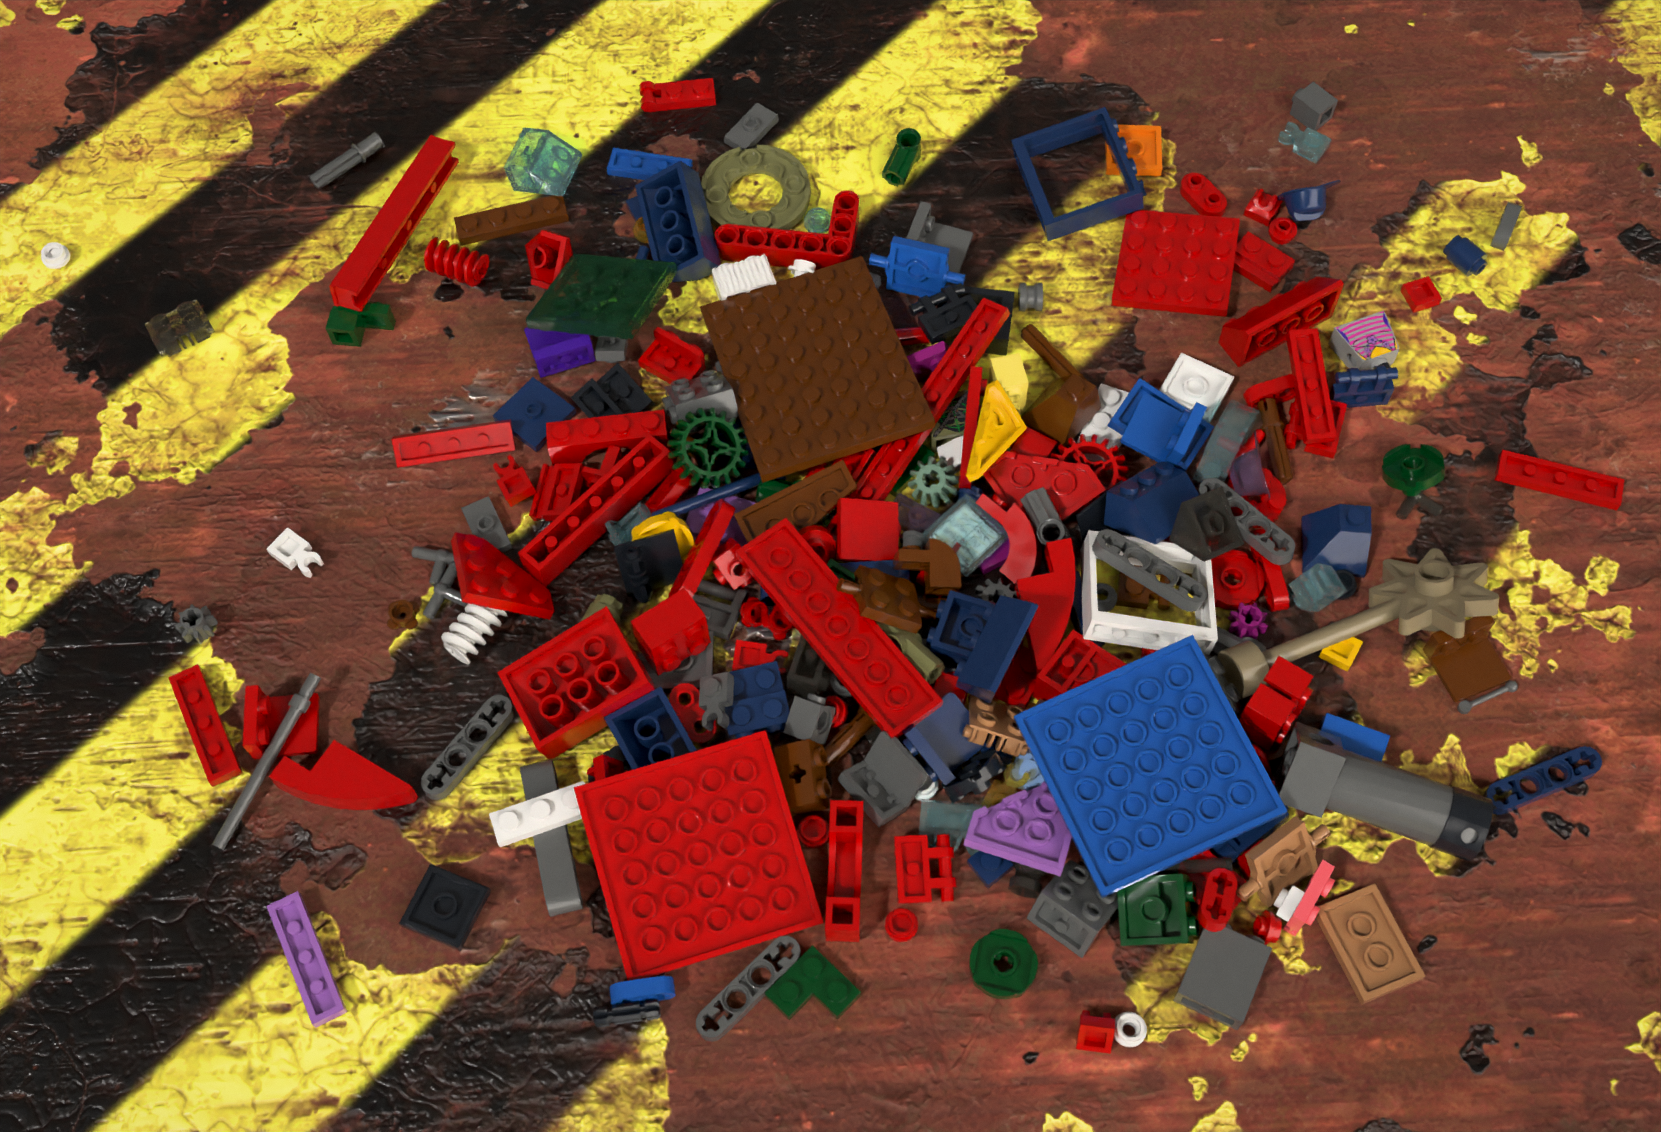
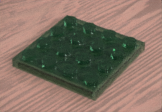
[526,254,677,339]

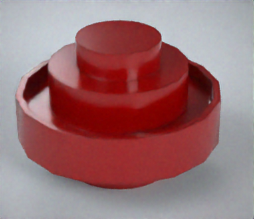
[798,525,836,564]

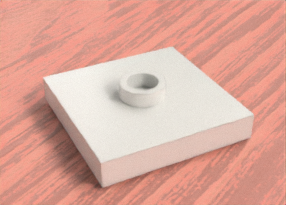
[1159,353,1234,423]

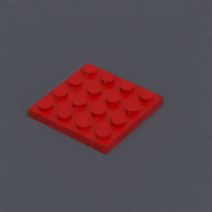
[1112,210,1240,317]

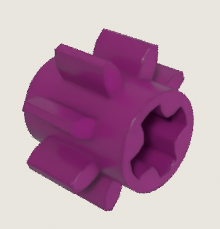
[1228,602,1268,640]

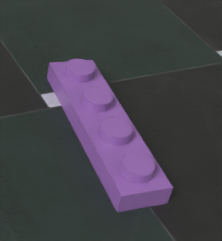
[266,891,347,1028]

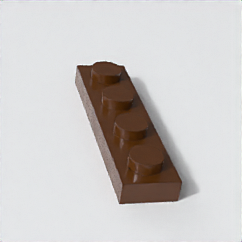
[454,193,569,246]

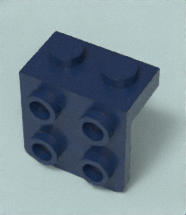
[902,692,988,786]

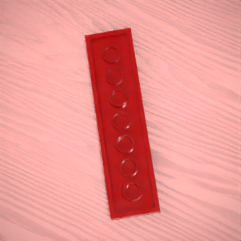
[736,518,943,738]

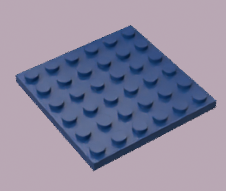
[1014,635,1287,898]

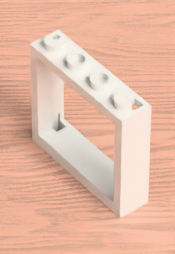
[1080,530,1218,655]

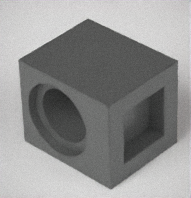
[783,693,837,744]

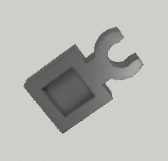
[699,672,734,731]

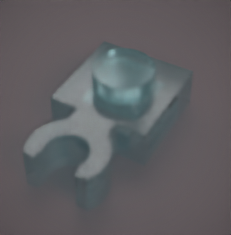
[1278,122,1332,164]

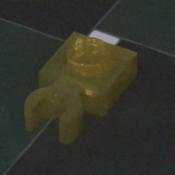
[979,762,1031,809]

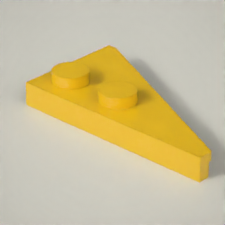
[966,379,1027,482]

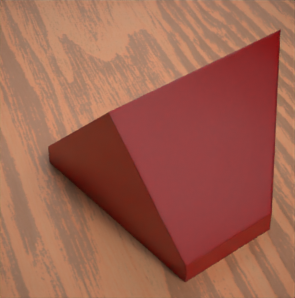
[525,229,575,292]

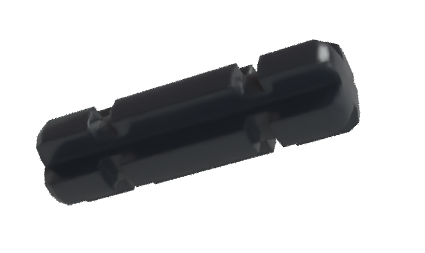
[593,999,661,1027]

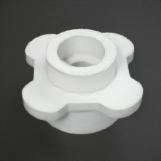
[788,259,816,277]

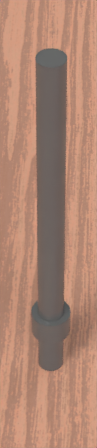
[212,673,321,850]

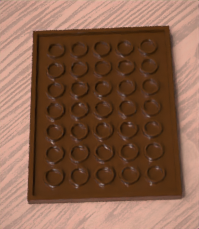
[700,256,935,483]

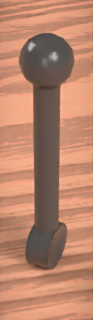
[1457,680,1518,714]

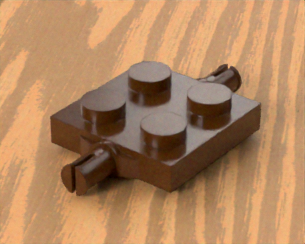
[836,565,937,634]

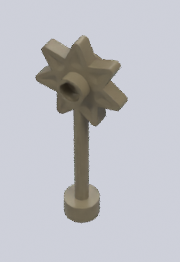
[1217,548,1499,699]

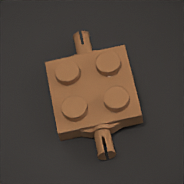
[1236,816,1331,907]

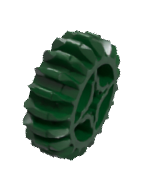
[667,407,749,489]

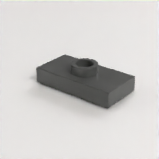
[724,103,779,150]
[461,496,513,553]

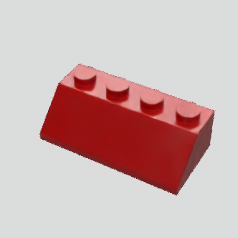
[1218,276,1344,367]

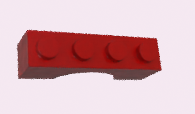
[546,409,670,466]
[825,800,864,942]

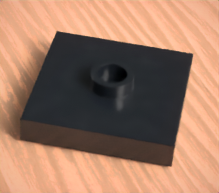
[399,864,491,952]

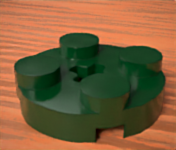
[1382,444,1445,496]
[969,929,1038,1000]

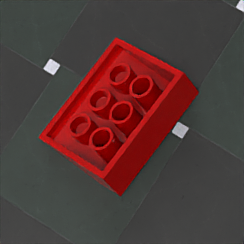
[497,606,657,759]

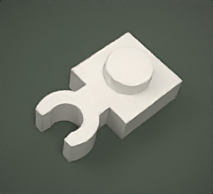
[267,527,324,578]

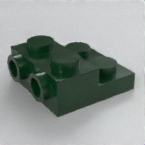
[1117,874,1199,946]

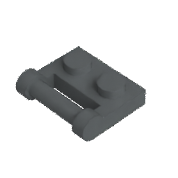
[693,579,749,641]

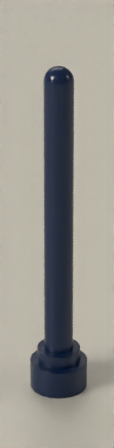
[651,473,786,517]

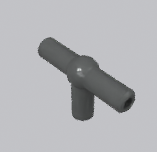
[411,546,455,586]
[423,562,469,619]

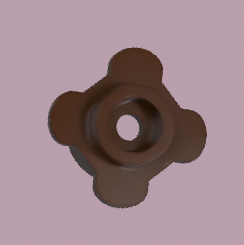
[387,600,419,630]

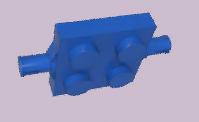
[869,236,966,297]

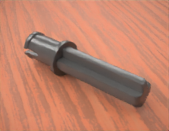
[310,132,385,189]

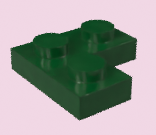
[765,945,861,1020]

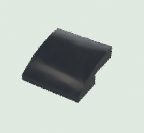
[571,363,656,418]

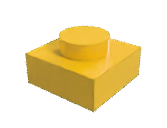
[1319,637,1363,672]

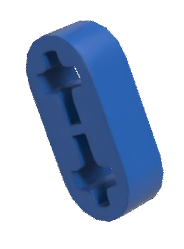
[609,976,676,1005]

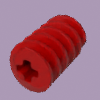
[424,237,490,287]

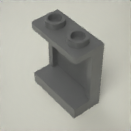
[1173,923,1272,1030]

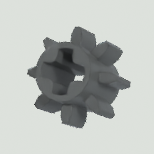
[175,604,218,644]

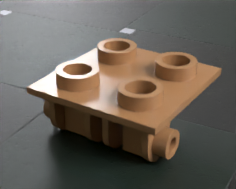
[962,694,1028,757]

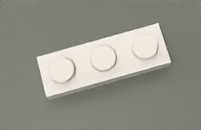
[489,781,585,847]

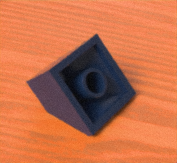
[1301,504,1372,578]

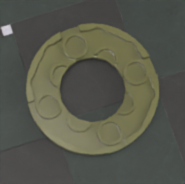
[701,144,811,230]

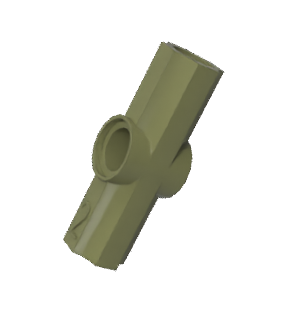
[874,620,945,685]

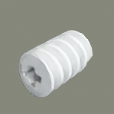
[441,604,508,665]

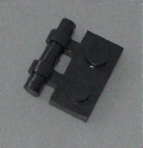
[909,283,977,345]

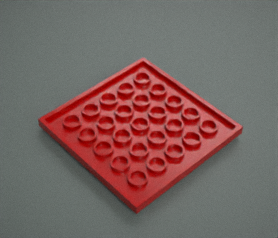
[573,730,824,981]

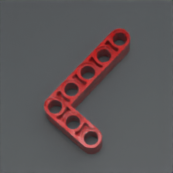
[715,190,859,270]

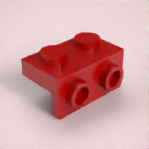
[638,327,706,384]

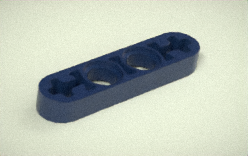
[1483,746,1602,815]

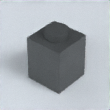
[1290,82,1338,132]

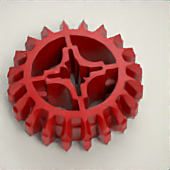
[1051,434,1129,514]

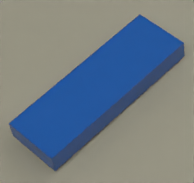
[607,148,693,180]

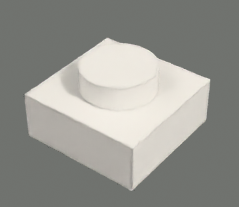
[1273,885,1305,922]

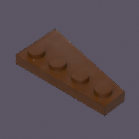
[734,460,857,542]

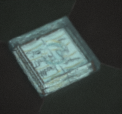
[923,493,1009,577]

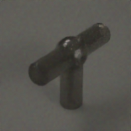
[1396,490,1443,520]

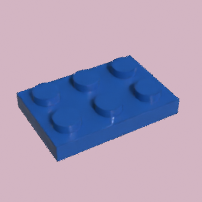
[1107,378,1214,471]

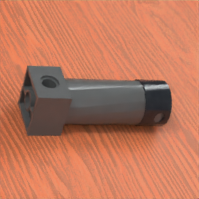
[1273,722,1493,861]

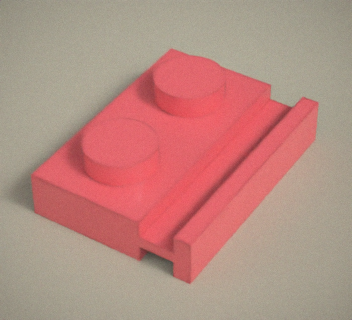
[1283,860,1335,936]

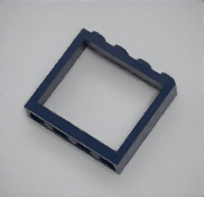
[1011,107,1147,241]

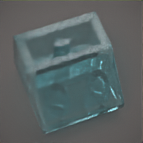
[504,128,582,196]

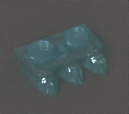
[919,799,987,856]

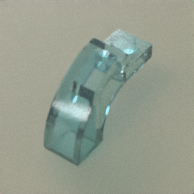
[1192,399,1260,483]

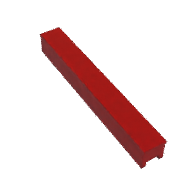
[329,135,459,312]

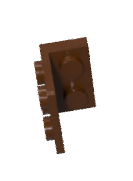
[1423,616,1511,702]

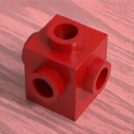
[711,537,754,590]

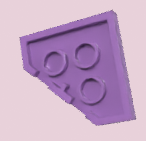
[963,781,1072,876]

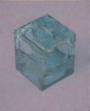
[1288,563,1347,612]

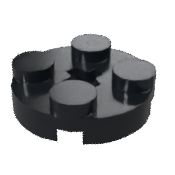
[941,749,1006,803]

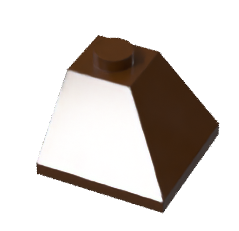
[1021,374,1101,446]

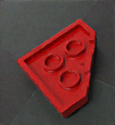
[983,451,1107,531]
[451,532,555,620]

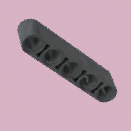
[520,759,583,917]

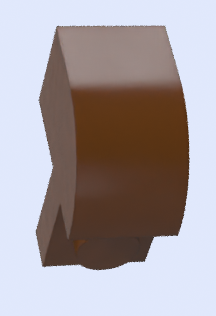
[893,538,961,596]

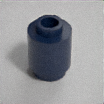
[1443,235,1488,277]

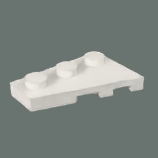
[1071,383,1129,462]

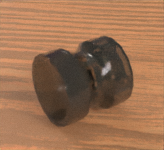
[1008,862,1046,898]

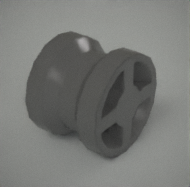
[1018,283,1043,311]

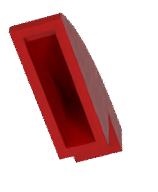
[1015,538,1076,677]
[268,740,419,810]

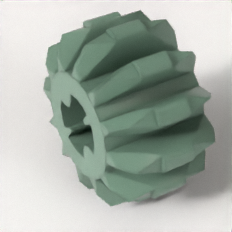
[908,456,959,508]

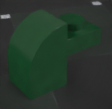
[326,302,396,347]

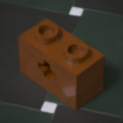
[774,739,831,816]

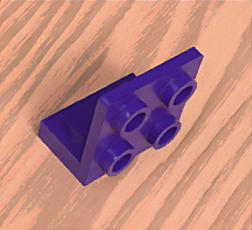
[524,312,596,378]

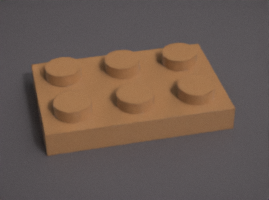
[1316,884,1425,1005]

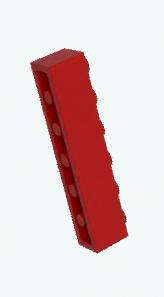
[518,434,673,587]

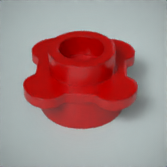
[761,605,795,641]

